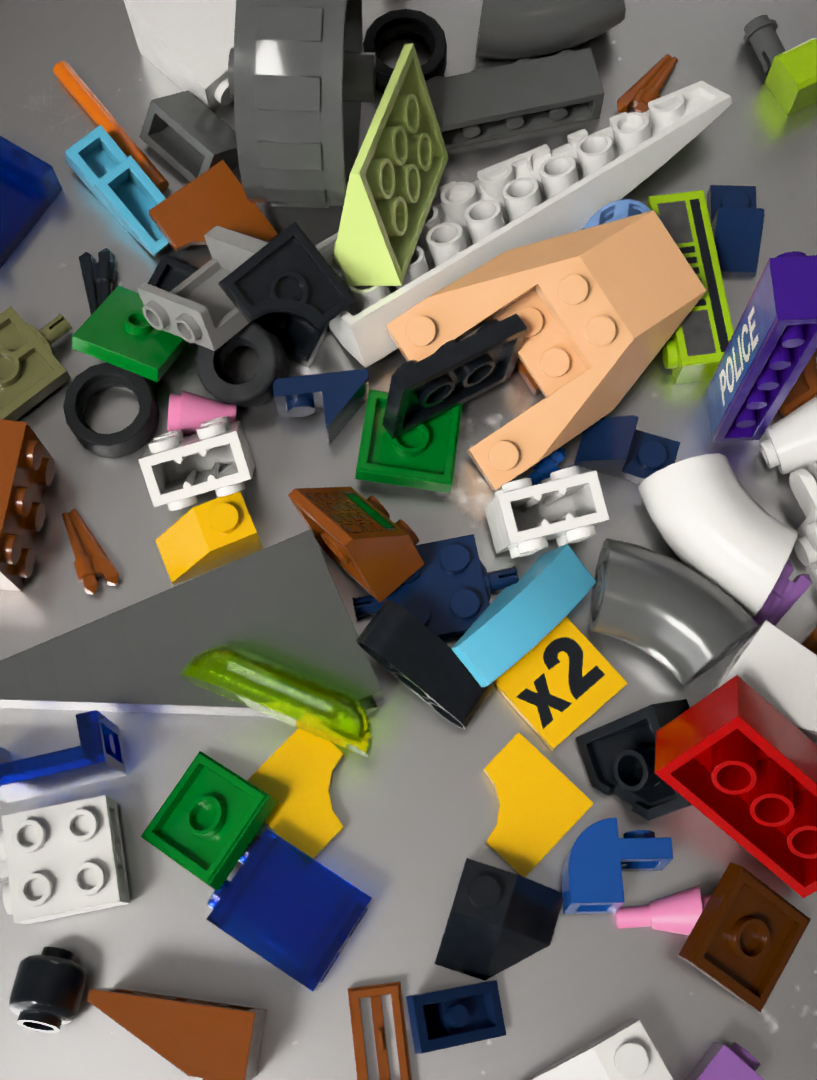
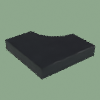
[218,221,357,331]

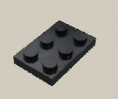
[382,313,527,439]

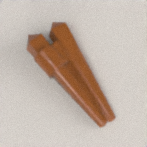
[617,54,678,113]
[62,509,120,595]

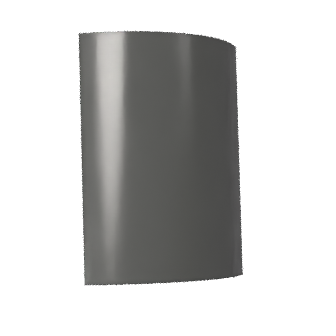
[139,90,239,182]

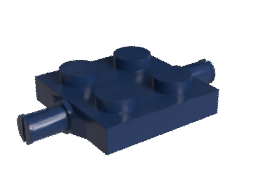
[352,534,519,641]

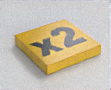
[492,616,628,751]

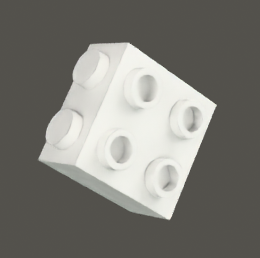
[138,416,255,511]
[484,466,610,559]
[0,795,131,924]

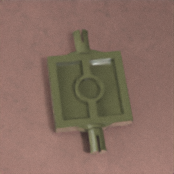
[0,306,73,421]

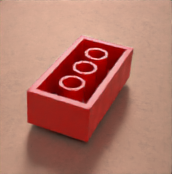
[654,675,817,898]

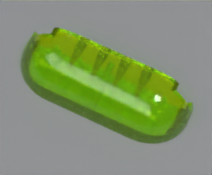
[179,645,373,758]

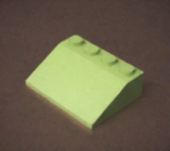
[334,43,449,286]

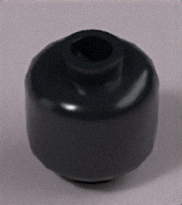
[9,947,87,1032]

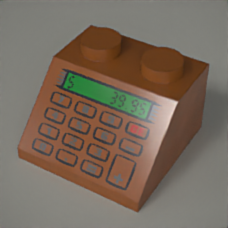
[288,487,424,603]

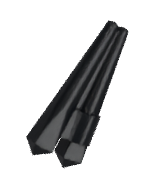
[79,248,116,315]

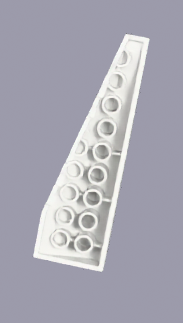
[315,81,732,368]

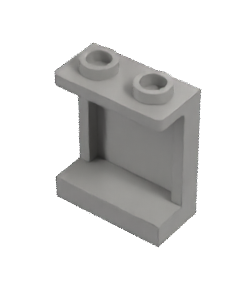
[137,225,269,351]

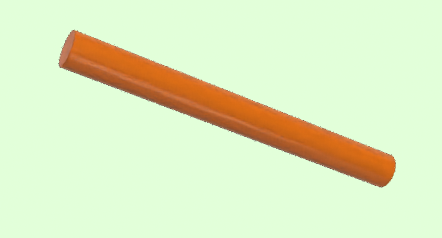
[53,61,169,193]

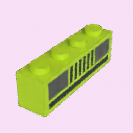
[646,190,734,385]

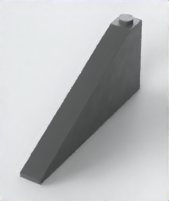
[0,529,384,721]

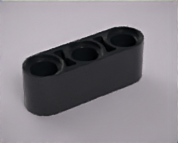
[356,600,495,729]

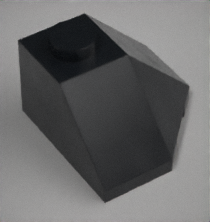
[575,699,692,821]
[435,858,562,981]

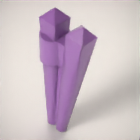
[744,560,812,643]

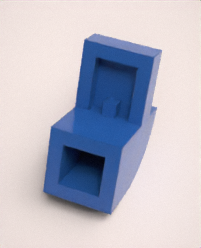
[561,817,673,914]

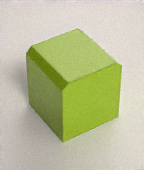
[765,38,817,116]

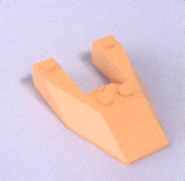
[386,210,707,491]

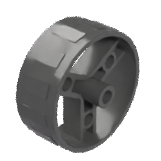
[228,0,376,208]

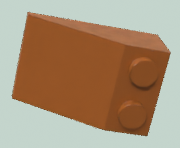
[87,988,267,1080]

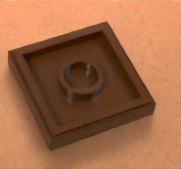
[678,862,811,1012]

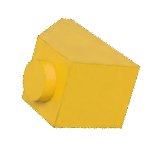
[155,491,263,585]

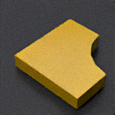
[247,719,345,866]
[483,732,594,877]

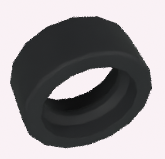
[363,9,447,94]
[63,362,160,458]

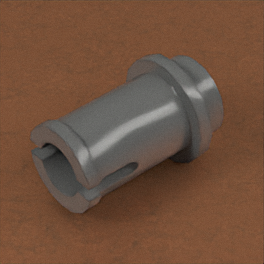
[743,15,786,76]

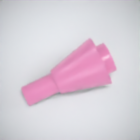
[616,885,711,936]

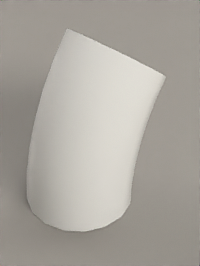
[638,453,798,616]

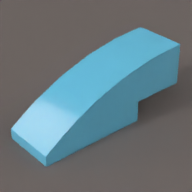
[65,124,170,257]
[451,544,597,687]

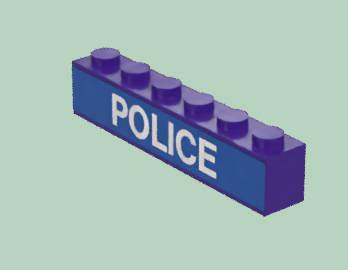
[706,251,817,442]

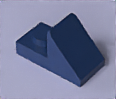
[707,185,765,277]
[273,368,370,442]
[574,415,680,484]
[406,980,506,1054]

